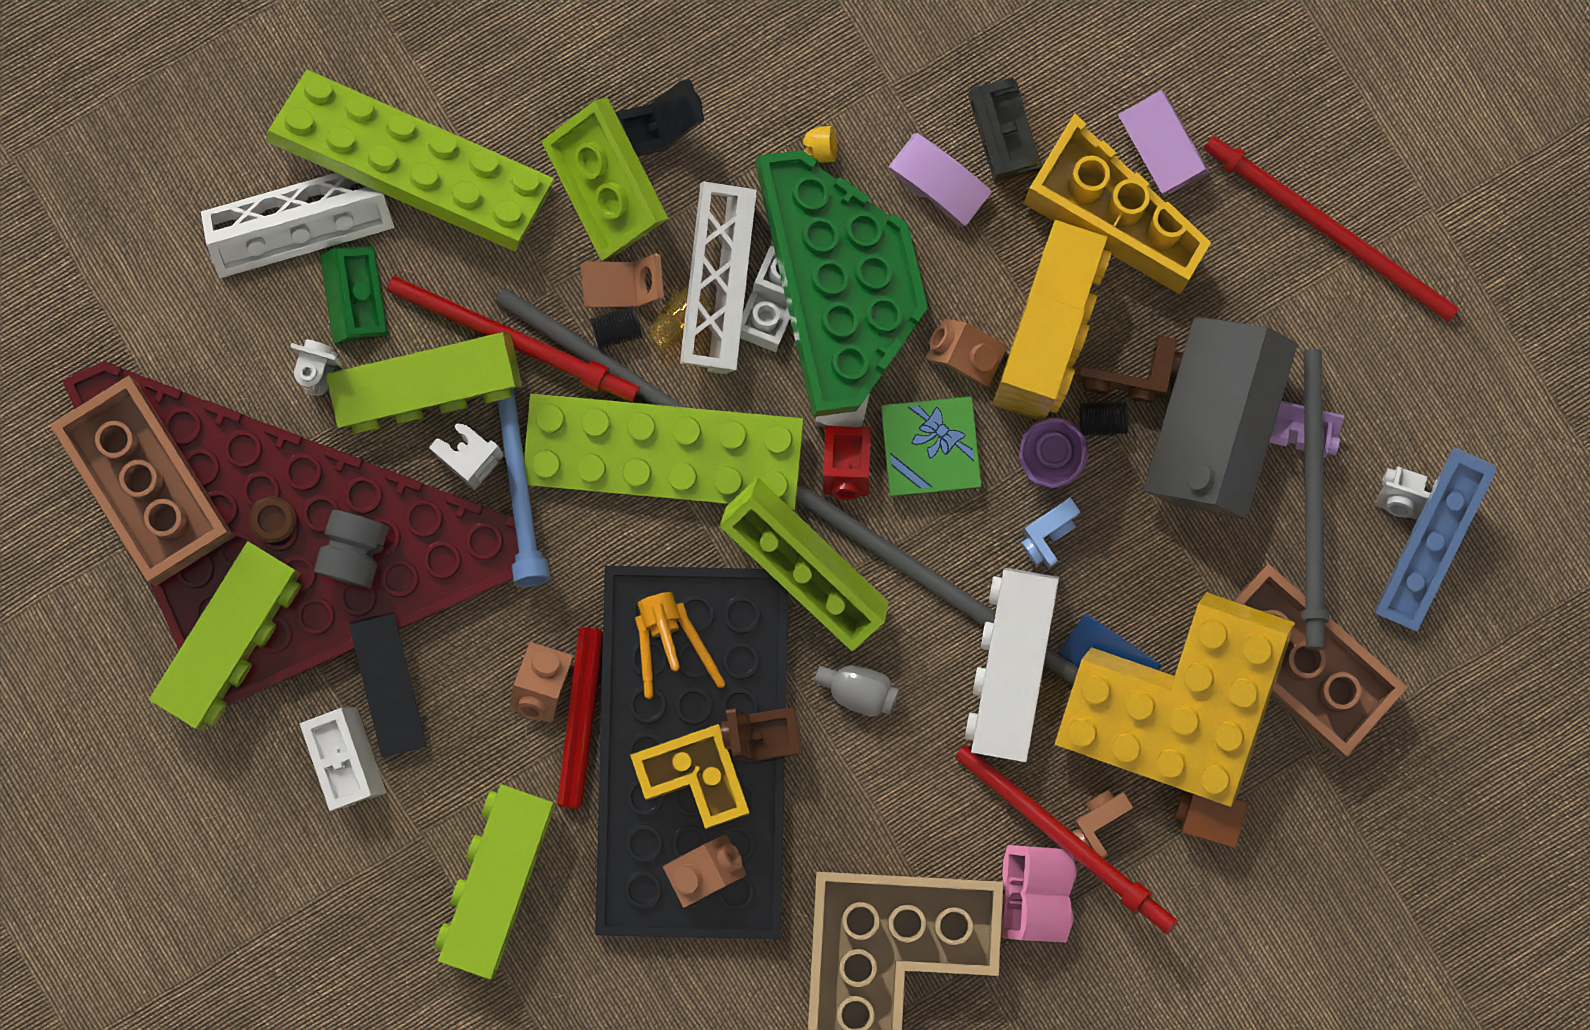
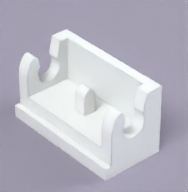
[429,424,505,490]
[299,707,386,811]

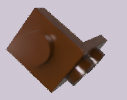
[1074,335,1183,403]
[721,707,803,763]

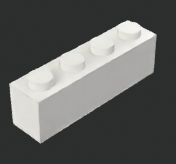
[965,568,1059,762]

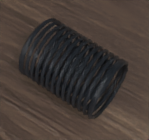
[590,306,642,350]
[1080,401,1128,436]

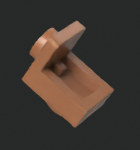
[926,319,1008,387]
[509,642,574,722]
[1073,789,1133,858]
[662,835,746,908]

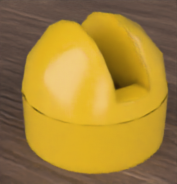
[803,126,837,163]

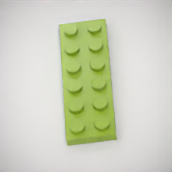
[266,69,554,252]
[524,393,804,510]

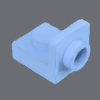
[1021,497,1081,569]

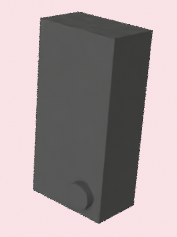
[1143,316,1298,519]

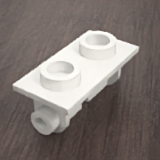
[290,339,346,396]
[1374,466,1437,520]

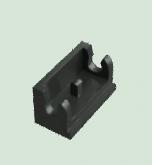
[968,78,1042,183]

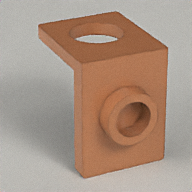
[581,254,664,308]

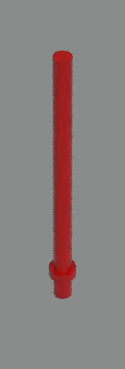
[1203,135,1459,322]

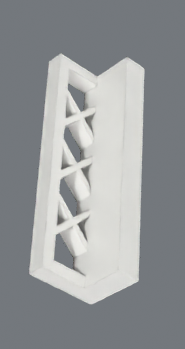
[201,173,394,279]
[680,181,757,375]

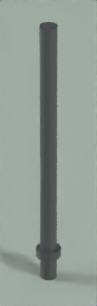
[1301,349,1329,650]

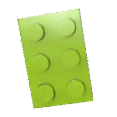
[541,97,669,261]

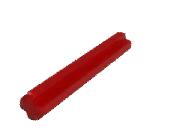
[557,627,603,809]

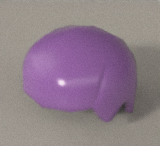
[1019,417,1088,488]

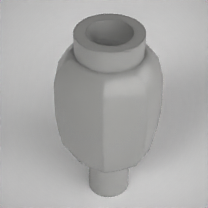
[814,665,900,717]

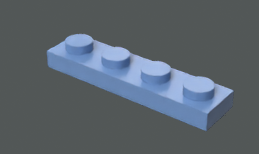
[1375,447,1497,631]

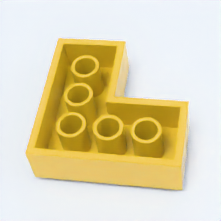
[992,220,1112,421]
[1054,592,1295,807]

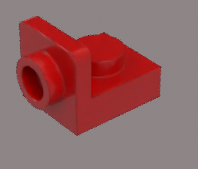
[823,426,871,500]

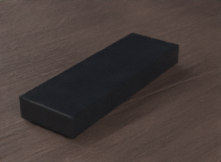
[349,612,427,757]

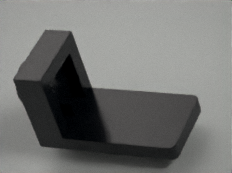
[615,79,704,157]

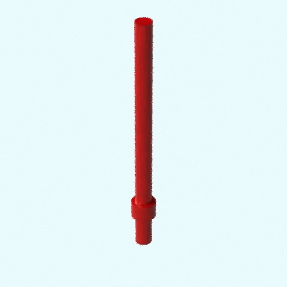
[387,275,640,403]
[955,745,1178,935]

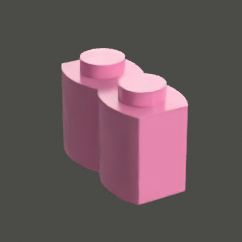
[1001,845,1077,943]

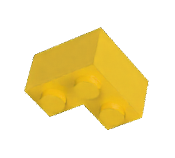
[630,724,750,829]

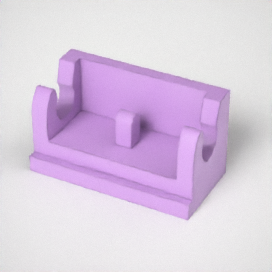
[1118,90,1210,195]

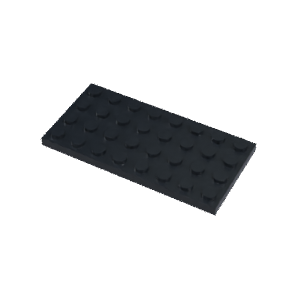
[595,565,788,939]

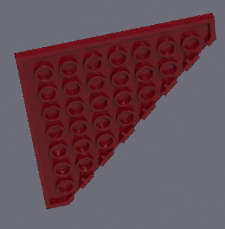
[62,361,539,707]

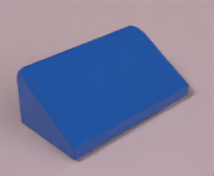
[1058,614,1162,670]

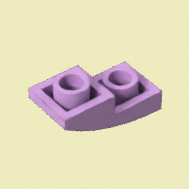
[888,133,992,227]

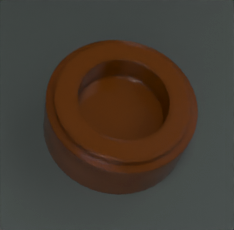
[249,496,297,544]

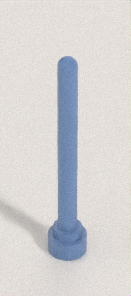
[497,389,551,587]

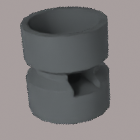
[313,510,389,589]

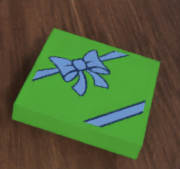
[880,396,981,497]

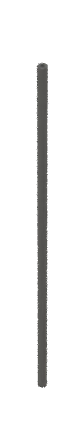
[495,287,1079,685]

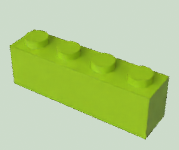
[325,332,523,435]
[719,477,889,652]
[149,541,301,731]
[434,784,556,980]

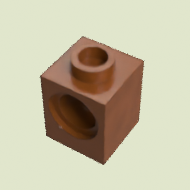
[1174,792,1249,848]

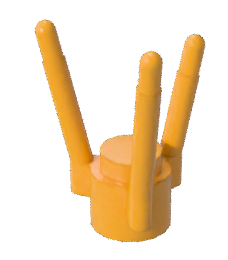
[635,592,725,699]

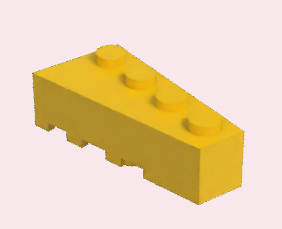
[1023,113,1211,295]

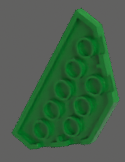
[755,150,928,417]

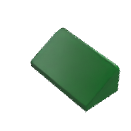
[320,246,388,344]

